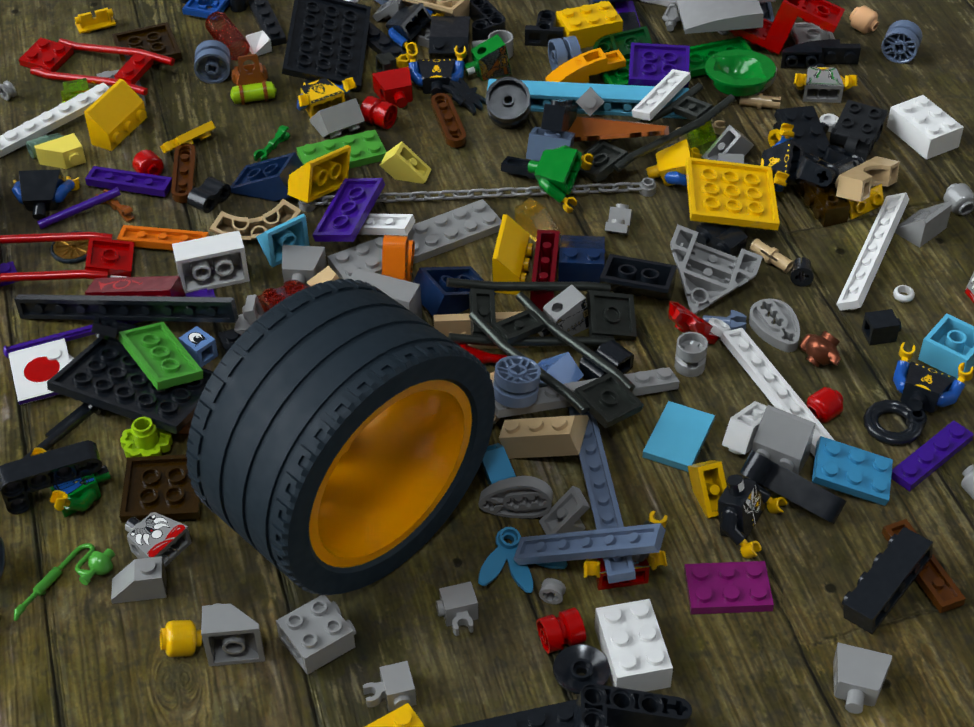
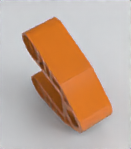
[382,235,415,282]

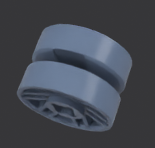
[881,20,923,64]
[548,35,581,71]
[194,40,231,84]
[493,356,541,408]

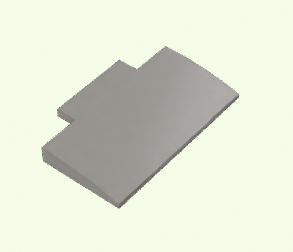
[676,0,776,34]

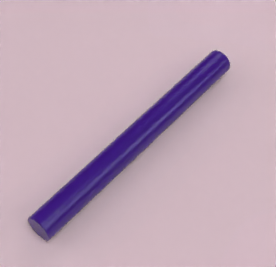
[37,187,121,229]

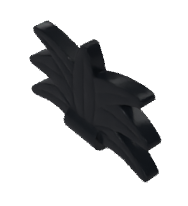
[442,78,486,116]

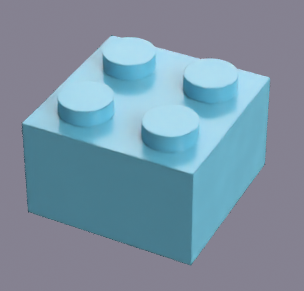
[918,313,974,379]

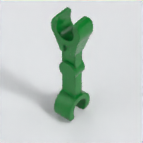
[254,125,290,161]

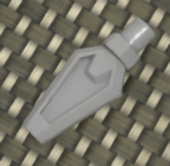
[662,3,681,31]

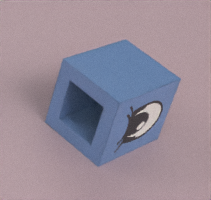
[179,326,218,367]

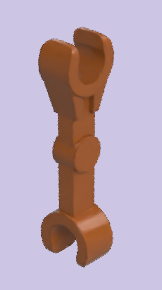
[95,189,135,222]

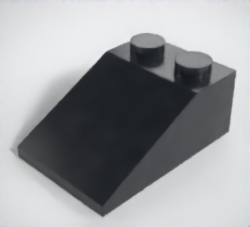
[429,16,470,64]

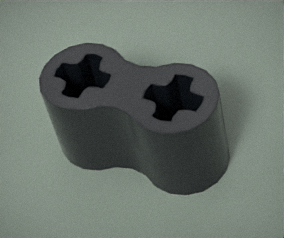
[187,176,231,213]

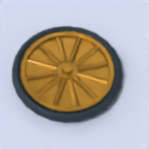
[50,231,89,264]

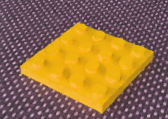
[685,157,780,231]

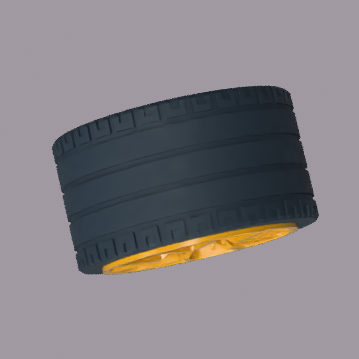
[186,279,495,595]

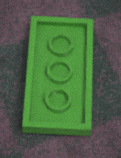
[296,130,387,169]
[119,322,203,390]

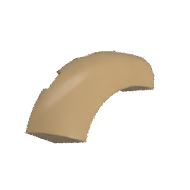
[210,199,302,241]

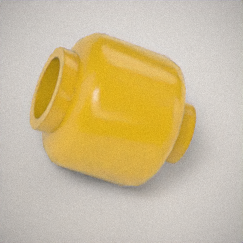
[160,620,202,657]

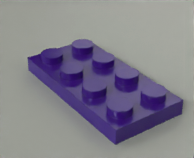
[312,178,385,242]

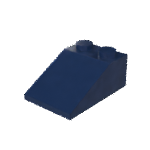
[231,152,303,201]
[558,235,605,283]
[413,266,496,317]

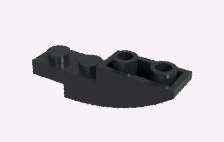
[781,39,861,69]

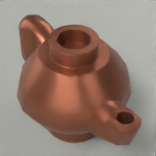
[799,331,841,367]

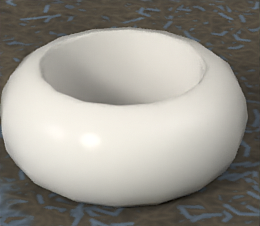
[893,285,915,303]

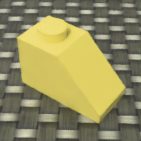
[34,133,86,169]
[380,142,432,184]

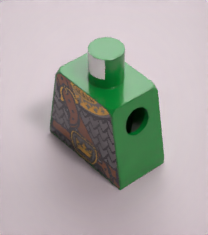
[464,34,512,81]

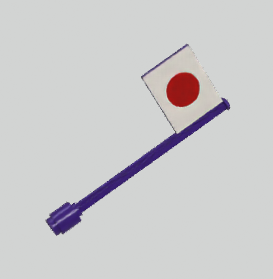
[3,288,215,405]

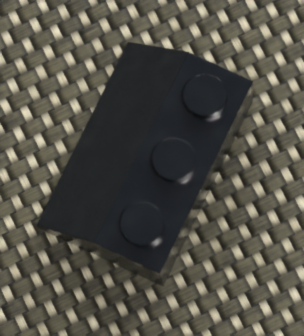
[600,254,677,300]

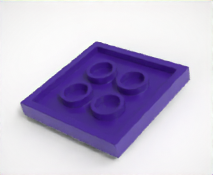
[628,42,690,88]

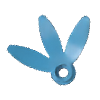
[478,527,568,593]

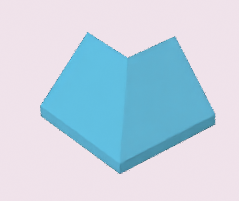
[256,214,309,267]

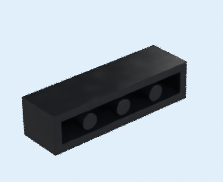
[842,527,933,634]

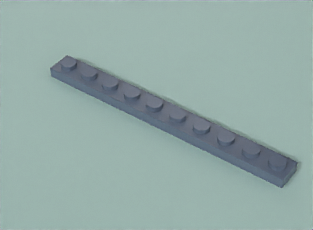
[568,406,636,584]

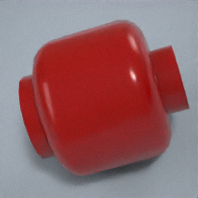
[132,149,164,176]
[806,387,843,424]

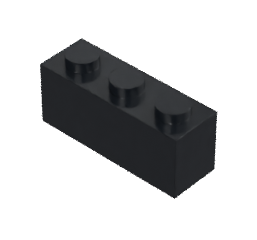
[541,99,578,132]

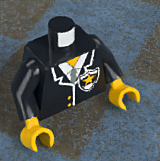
[718,474,788,558]

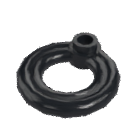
[863,400,927,446]

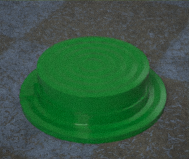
[705,49,776,96]

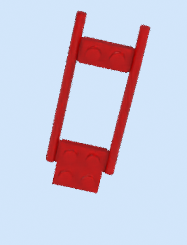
[19,38,175,96]
[0,232,134,282]

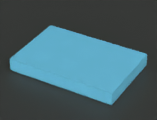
[642,401,715,472]

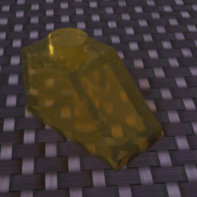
[515,198,561,241]

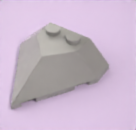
[670,224,763,314]

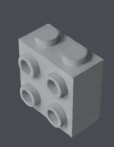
[276,595,356,675]

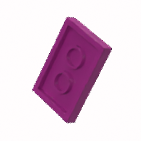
[684,561,774,615]

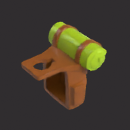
[230,54,277,105]

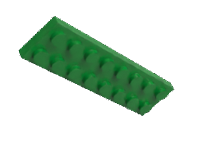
[599,37,753,85]

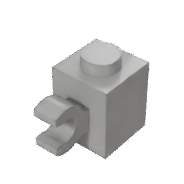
[435,581,478,636]
[363,661,417,711]

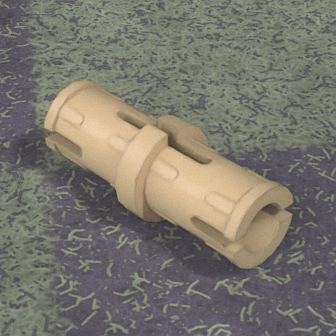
[739,93,781,109]
[750,239,794,273]

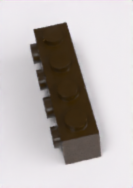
[795,154,850,227]

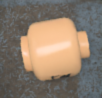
[849,5,879,34]

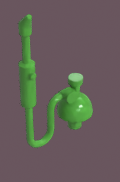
[14,543,115,621]

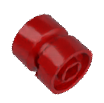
[360,96,398,129]
[536,607,586,654]

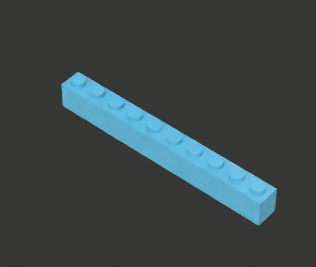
[487,79,689,119]

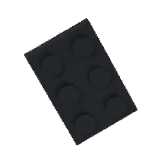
[774,106,830,160]

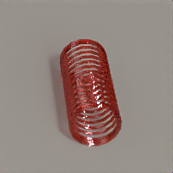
[205,11,250,61]

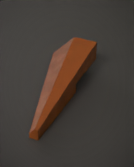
[568,116,669,142]

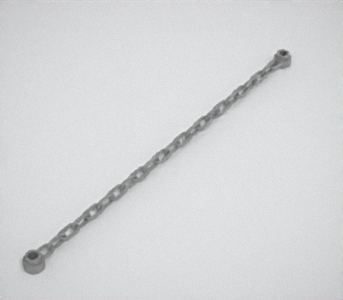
[298,177,656,212]

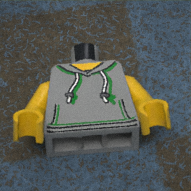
[794,64,857,103]

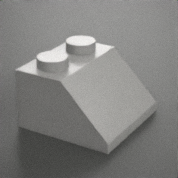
[309,98,365,139]
[752,405,816,475]
[201,603,265,667]

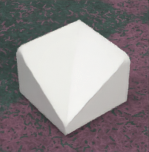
[246,30,272,56]

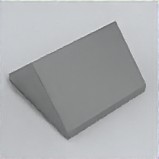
[895,200,952,248]

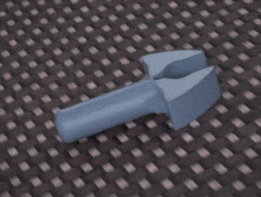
[702,310,747,330]

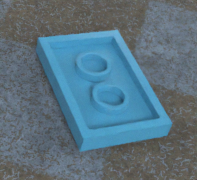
[812,436,893,506]

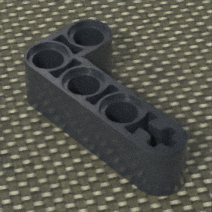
[469,0,506,41]
[0,440,102,514]
[739,450,847,524]
[574,683,692,727]

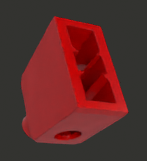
[372,67,413,108]

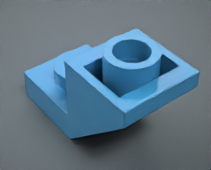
[481,443,516,485]

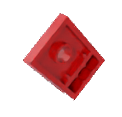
[728,0,845,54]

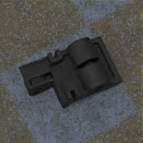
[830,100,888,162]

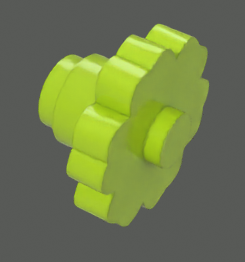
[120,417,173,458]

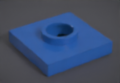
[182,0,230,20]

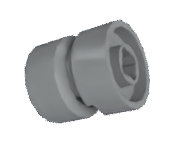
[674,332,708,377]

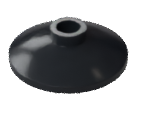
[553,644,610,694]

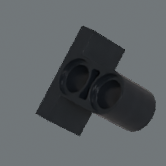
[525,10,564,47]

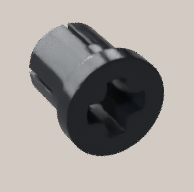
[790,257,814,287]

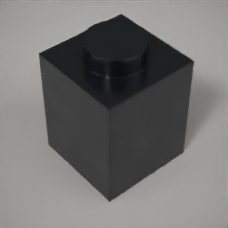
[861,309,901,346]

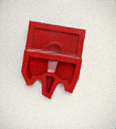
[668,301,719,344]

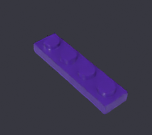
[85,166,172,197]
[891,420,974,492]

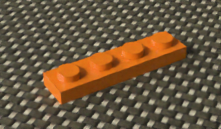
[117,225,209,251]

